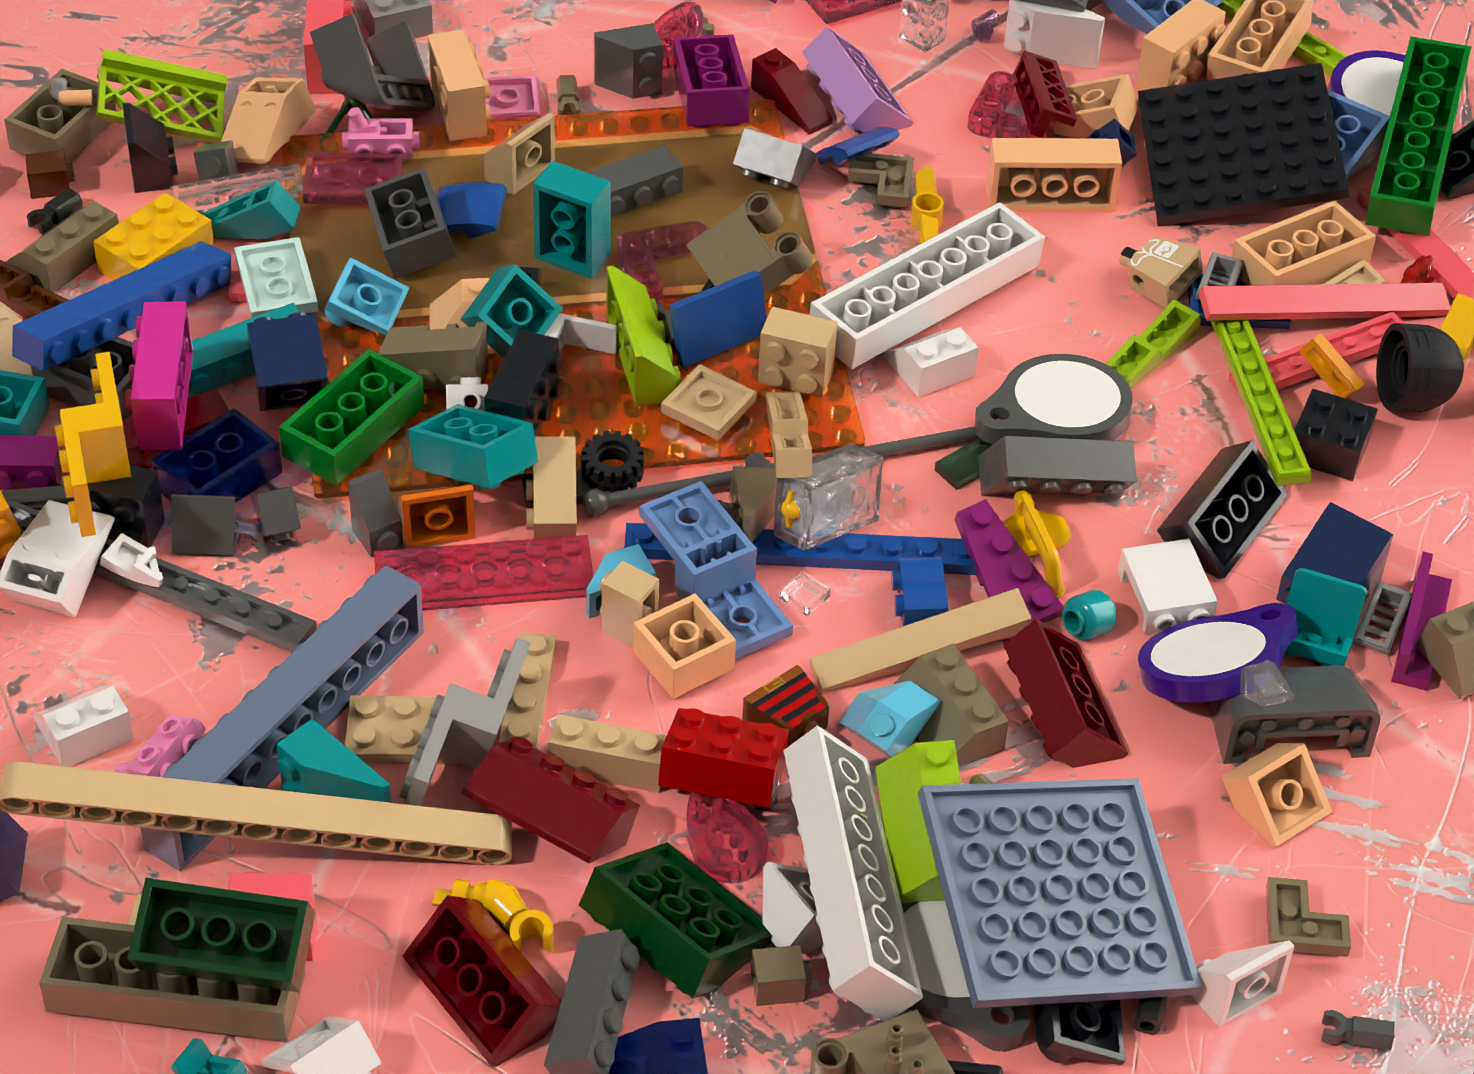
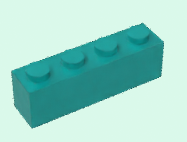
[188,302,299,398]

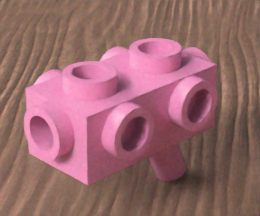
[342,107,420,163]
[115,714,206,777]

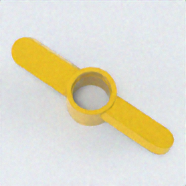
[910,166,944,244]

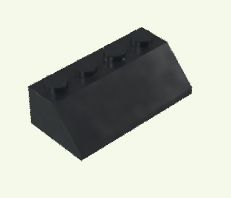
[1157,440,1288,579]

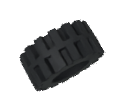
[581,430,644,493]

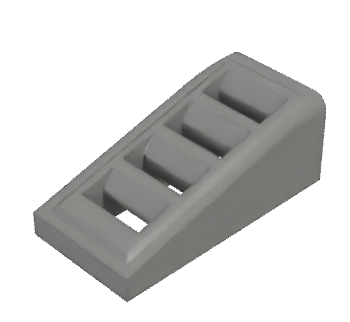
[1195,252,1244,300]
[1353,581,1412,655]

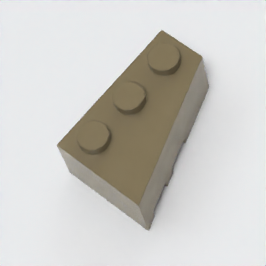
[378,322,488,399]

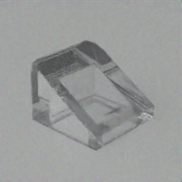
[1240,661,1294,707]

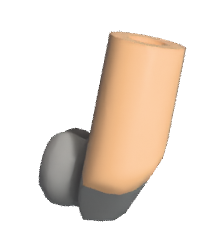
[49,78,93,106]

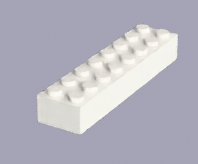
[809,202,1045,369]
[783,725,923,1021]

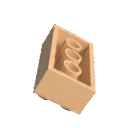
[1206,0,1313,80]
[986,138,1122,212]
[1231,200,1376,286]

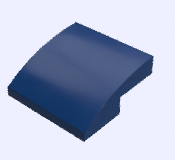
[816,127,900,166]
[437,182,507,239]

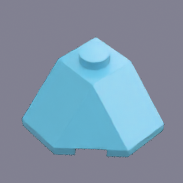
[838,681,941,758]

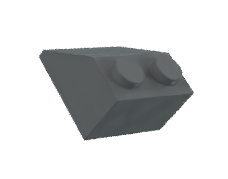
[594,23,663,99]

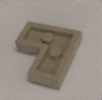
[848,153,914,208]
[1266,877,1351,957]

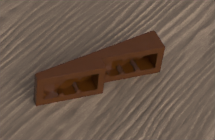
[0,260,69,319]

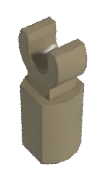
[556,75,581,120]

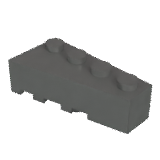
[978,436,1137,496]

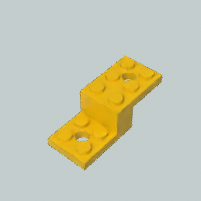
[55,352,131,537]

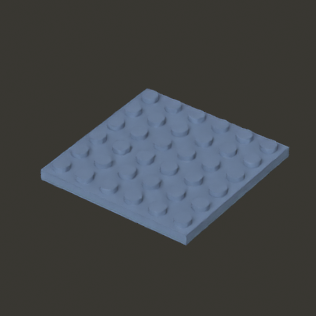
[918,778,1203,1008]

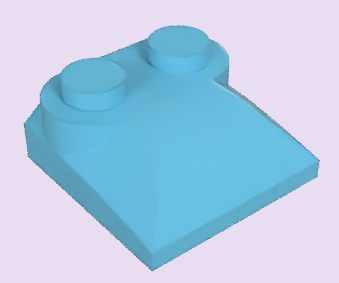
[325,257,410,335]

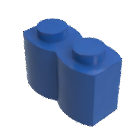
[891,557,948,626]

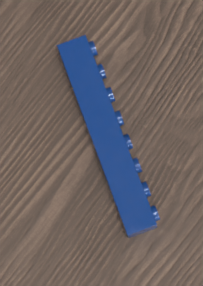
[12,241,232,371]

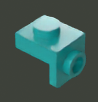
[171,1038,248,1074]

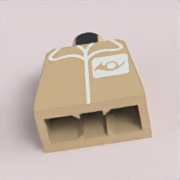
[1119,237,1203,308]

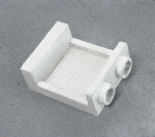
[1117,539,1217,635]

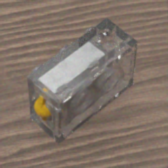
[774,443,883,550]

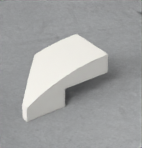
[100,533,163,587]

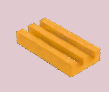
[1299,332,1364,398]

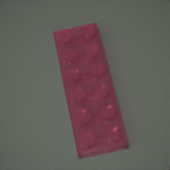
[374,535,594,611]

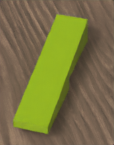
[1106,299,1201,388]

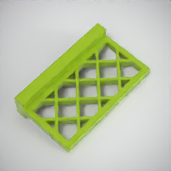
[96,49,227,143]

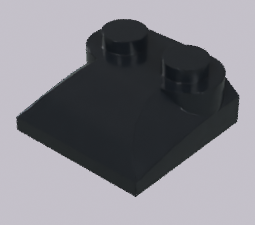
[1034,999,1126,1065]

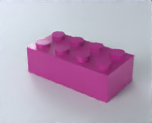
[125,302,193,450]

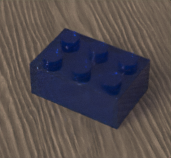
[151,408,283,503]

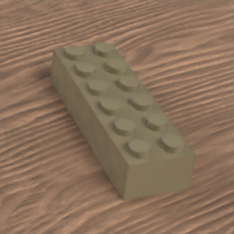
[39,916,305,1042]

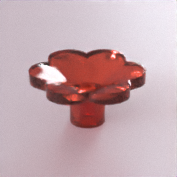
[1400,255,1434,283]

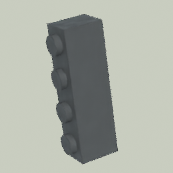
[586,145,683,217]
[544,929,640,1074]

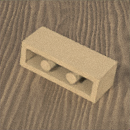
[526,437,577,544]
[548,714,667,793]

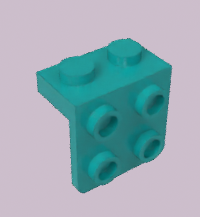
[1285,568,1367,666]

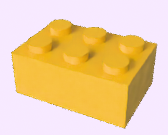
[93,192,214,280]

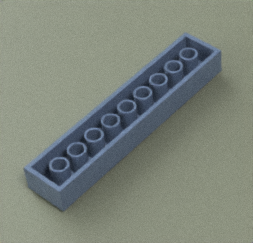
[141,565,424,872]

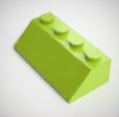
[606,266,681,407]
[875,740,961,903]

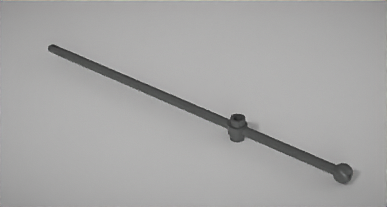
[582,426,980,516]

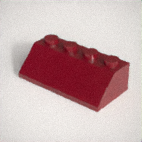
[1003,619,1129,768]
[461,737,640,864]
[402,895,562,1067]

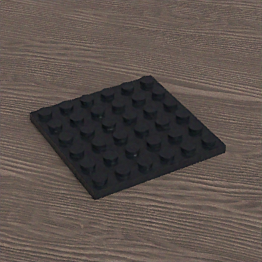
[1137,63,1349,226]

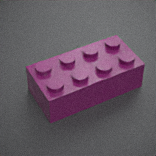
[673,34,749,128]

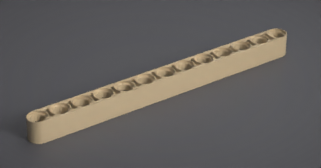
[0,761,512,865]

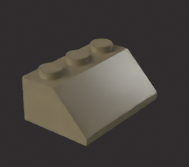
[5,201,119,293]
[1415,601,1474,699]
[893,643,1009,767]

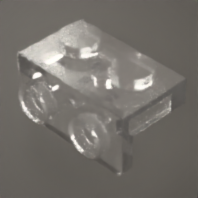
[899,0,949,53]

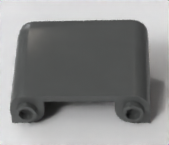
[1208,665,1380,764]

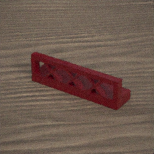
[1012,50,1078,138]

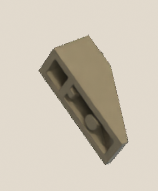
[729,466,783,542]

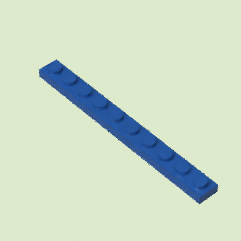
[624,523,977,575]

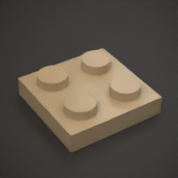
[661,364,756,440]

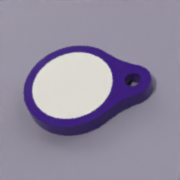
[1327,50,1405,116]
[1138,603,1299,702]

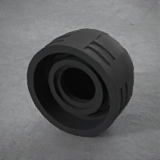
[1376,323,1464,412]

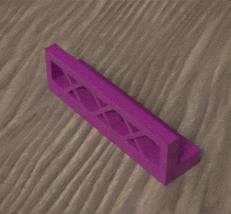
[1391,551,1453,691]

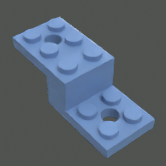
[639,481,793,660]

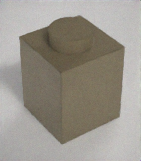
[751,945,812,1006]

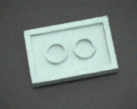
[234,237,318,318]

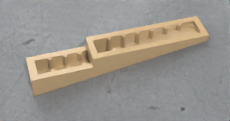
[766,391,812,478]
[809,588,1032,693]

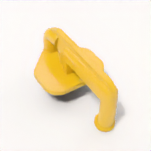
[1004,490,1071,598]

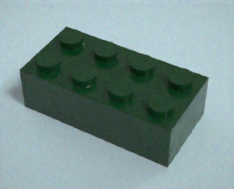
[128,878,316,993]

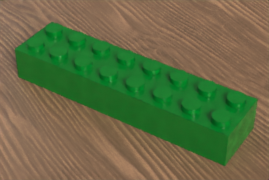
[1365,36,1472,236]

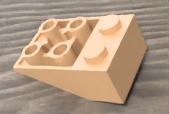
[221,77,316,165]

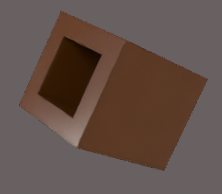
[25,150,75,199]

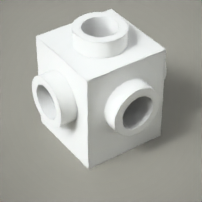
[446,377,489,411]

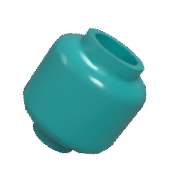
[1062,590,1117,641]

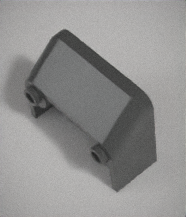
[310,13,435,112]

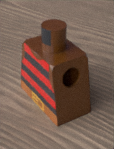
[742,664,829,747]

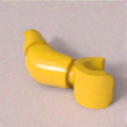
[432,879,555,953]

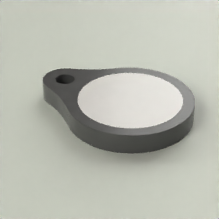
[974,354,1133,444]
[901,900,1031,1052]

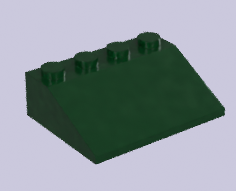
[579,842,772,998]

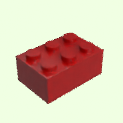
[658,708,790,808]

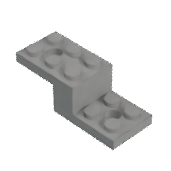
[399,638,531,806]

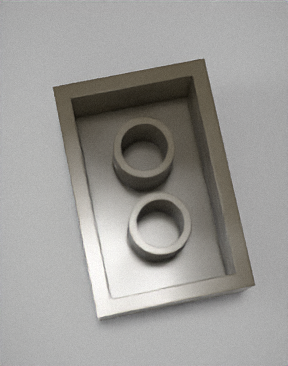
[4,69,116,163]

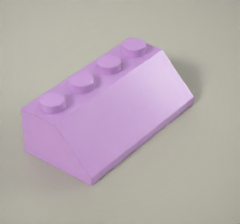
[802,26,914,132]

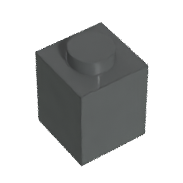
[193,140,239,184]

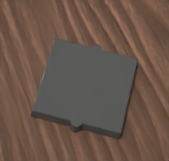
[168,494,239,555]

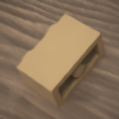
[600,561,659,648]

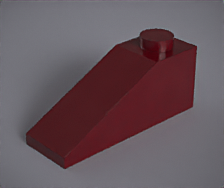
[751,48,833,134]

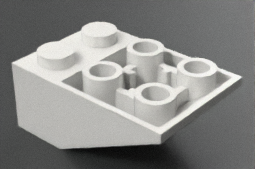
[0,500,115,617]

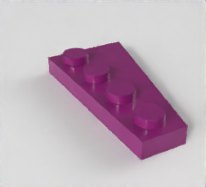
[954,499,1064,643]

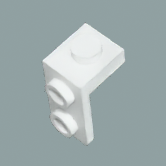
[545,313,618,354]

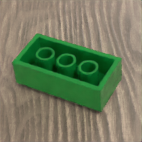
[279,349,424,486]

